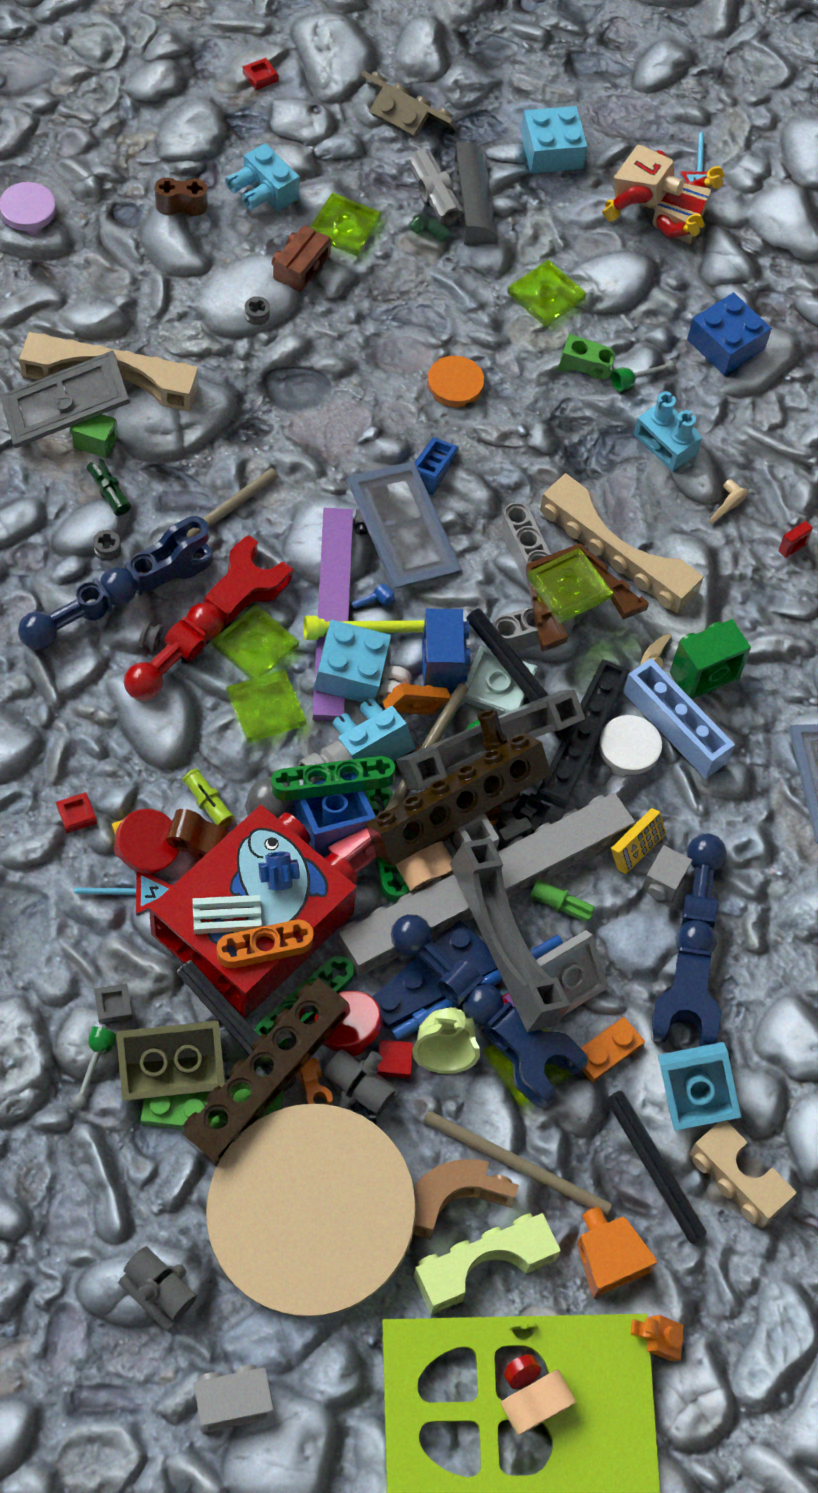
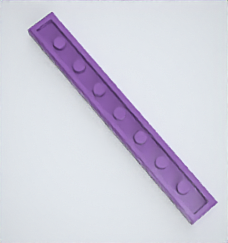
[312,507,353,722]

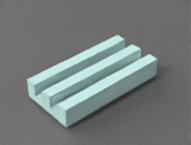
[193,895,262,934]

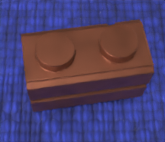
[271,225,331,292]

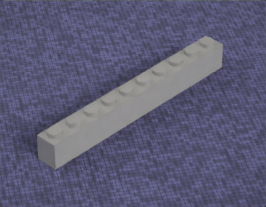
[338,792,635,978]

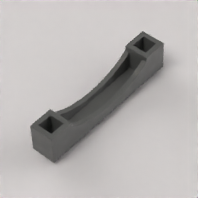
[396,690,585,790]
[450,838,571,1032]

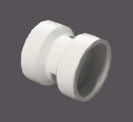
[376,666,412,706]

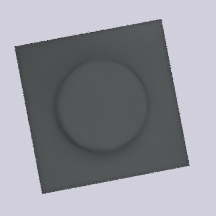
[94,983,132,1024]

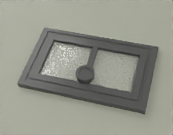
[0,350,130,448]

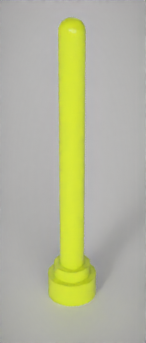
[303,615,424,640]

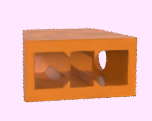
[577,1207,658,1298]

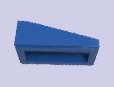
[415,437,459,496]

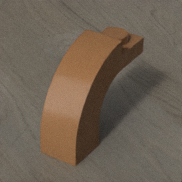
[413,1159,519,1240]

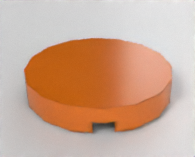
[427,355,484,407]

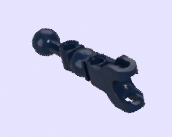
[18,516,213,650]
[651,833,727,1046]
[390,914,588,1108]

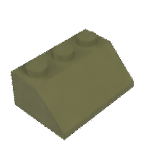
[116,1020,225,1101]

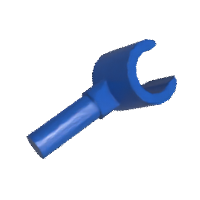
[351,584,395,609]

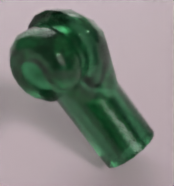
[408,214,450,242]

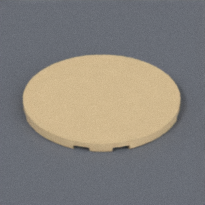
[206,1104,416,1317]

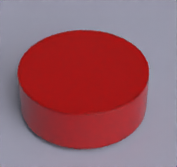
[504,1355,541,1389]

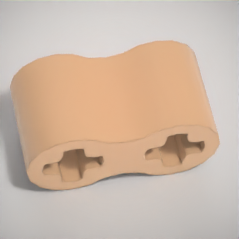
[396,841,453,892]
[500,1369,577,1436]

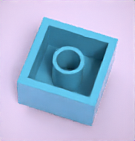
[521,106,587,174]
[313,620,391,704]
[658,1042,741,1131]

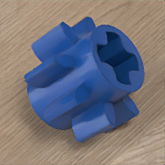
[258,851,300,890]

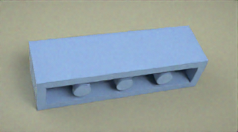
[623,658,735,779]

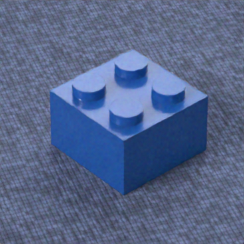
[687,292,772,376]
[422,608,470,694]
[294,773,376,857]

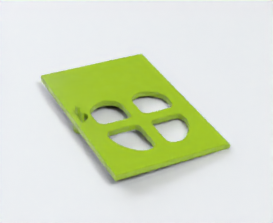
[382,1314,660,1493]

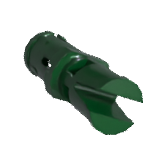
[87,458,131,516]

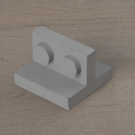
[536,930,609,1015]

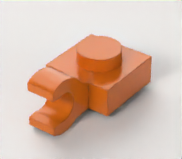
[298,1057,333,1105]
[630,1315,684,1361]

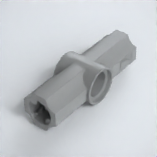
[409,149,462,226]

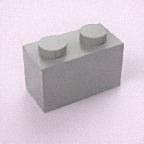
[193,1365,273,1433]

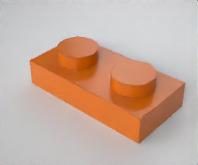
[382,683,451,715]
[581,1017,645,1083]

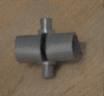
[323,1049,400,1116]
[118,1246,197,1332]

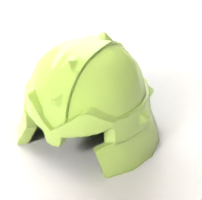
[412,1007,480,1074]

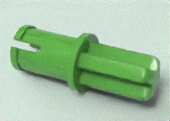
[530,879,595,922]

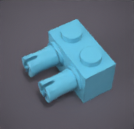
[225,143,300,212]
[633,391,702,472]
[333,698,416,777]

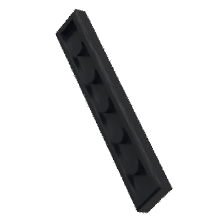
[536,659,630,809]

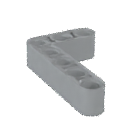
[493,502,577,652]

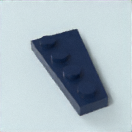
[372,920,498,1030]

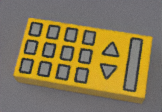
[611,808,667,874]

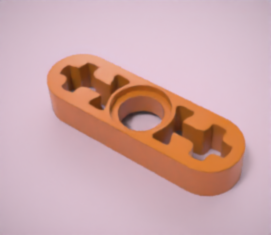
[217,919,313,968]

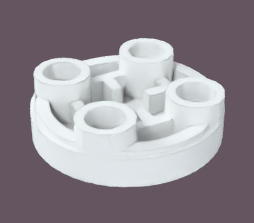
[599,715,662,776]

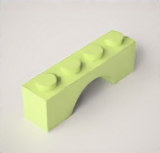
[413,1213,561,1315]

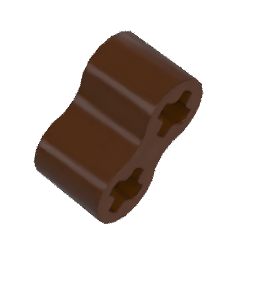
[154,177,208,216]
[166,809,229,861]

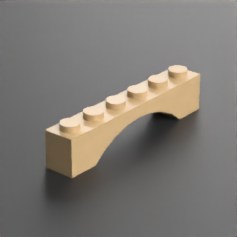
[19,332,198,411]
[540,473,704,614]

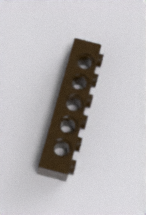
[366,732,552,866]
[181,978,351,1167]

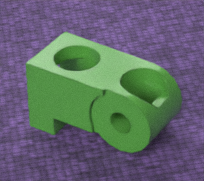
[557,333,616,380]

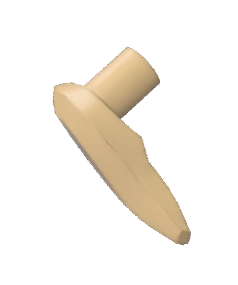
[709,479,749,524]
[641,633,672,668]

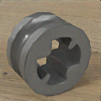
[244,296,270,325]
[93,530,121,561]
[139,621,163,652]

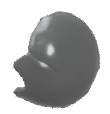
[245,777,294,818]

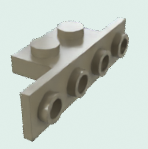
[361,70,458,138]

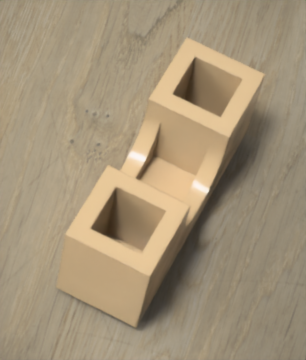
[690,1120,797,1229]

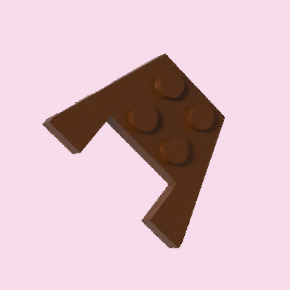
[525,543,649,652]

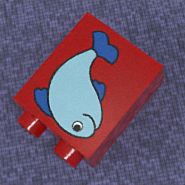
[149,804,358,1019]

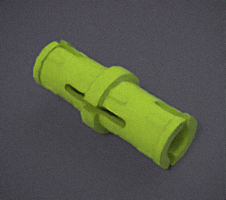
[182,768,235,828]

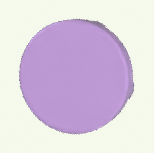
[0,182,56,235]

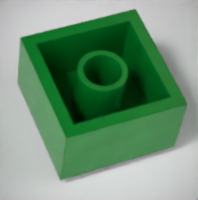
[670,619,751,699]

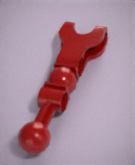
[123,535,294,701]

